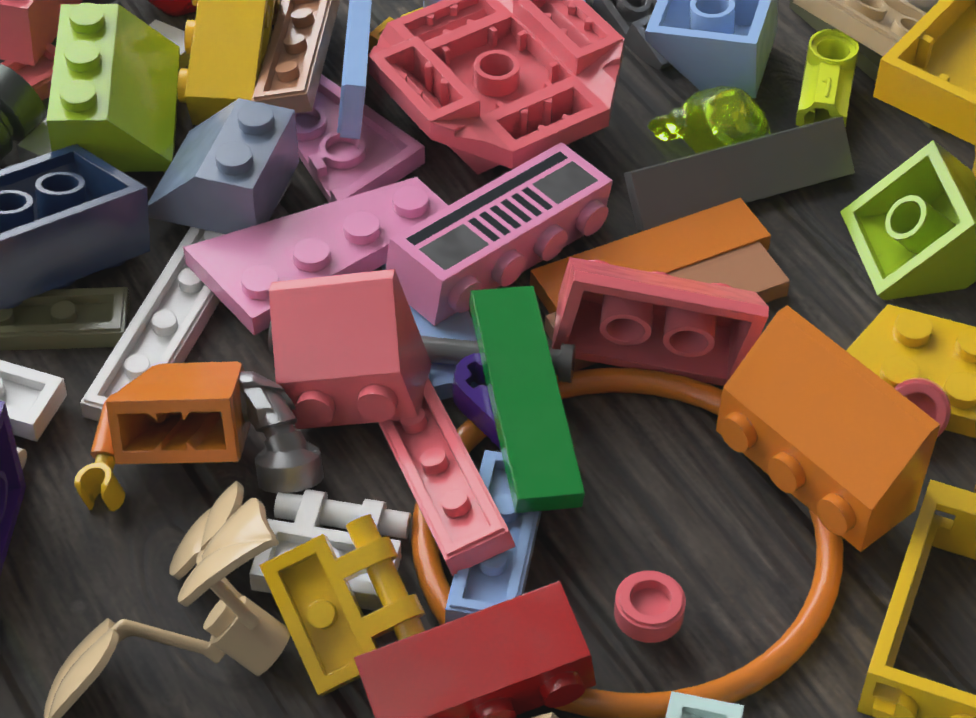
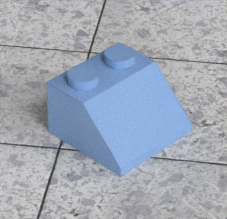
[645,0,778,98]

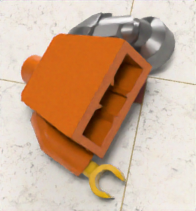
[74,361,324,511]

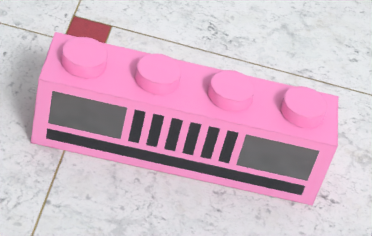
[385,142,613,326]

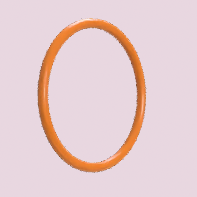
[411,367,844,718]

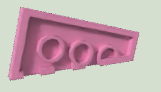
[183,177,449,335]

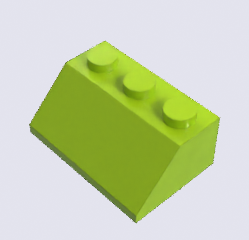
[46,3,181,172]

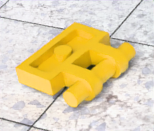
[259,514,425,696]

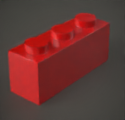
[354,581,596,718]

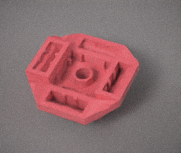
[368,0,625,175]

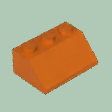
[716,305,941,552]

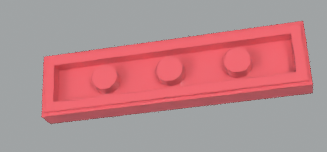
[378,378,515,576]

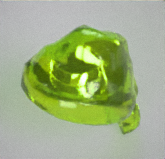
[647,85,771,153]

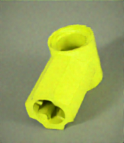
[796,29,859,127]

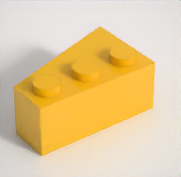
[177,0,281,125]

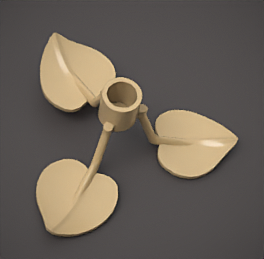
[44,481,290,718]

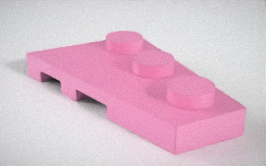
[295,74,425,203]

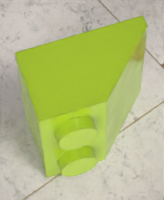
[840,140,976,300]

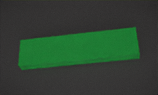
[469,286,585,513]

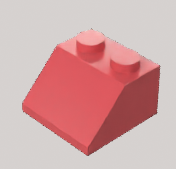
[269,269,432,429]

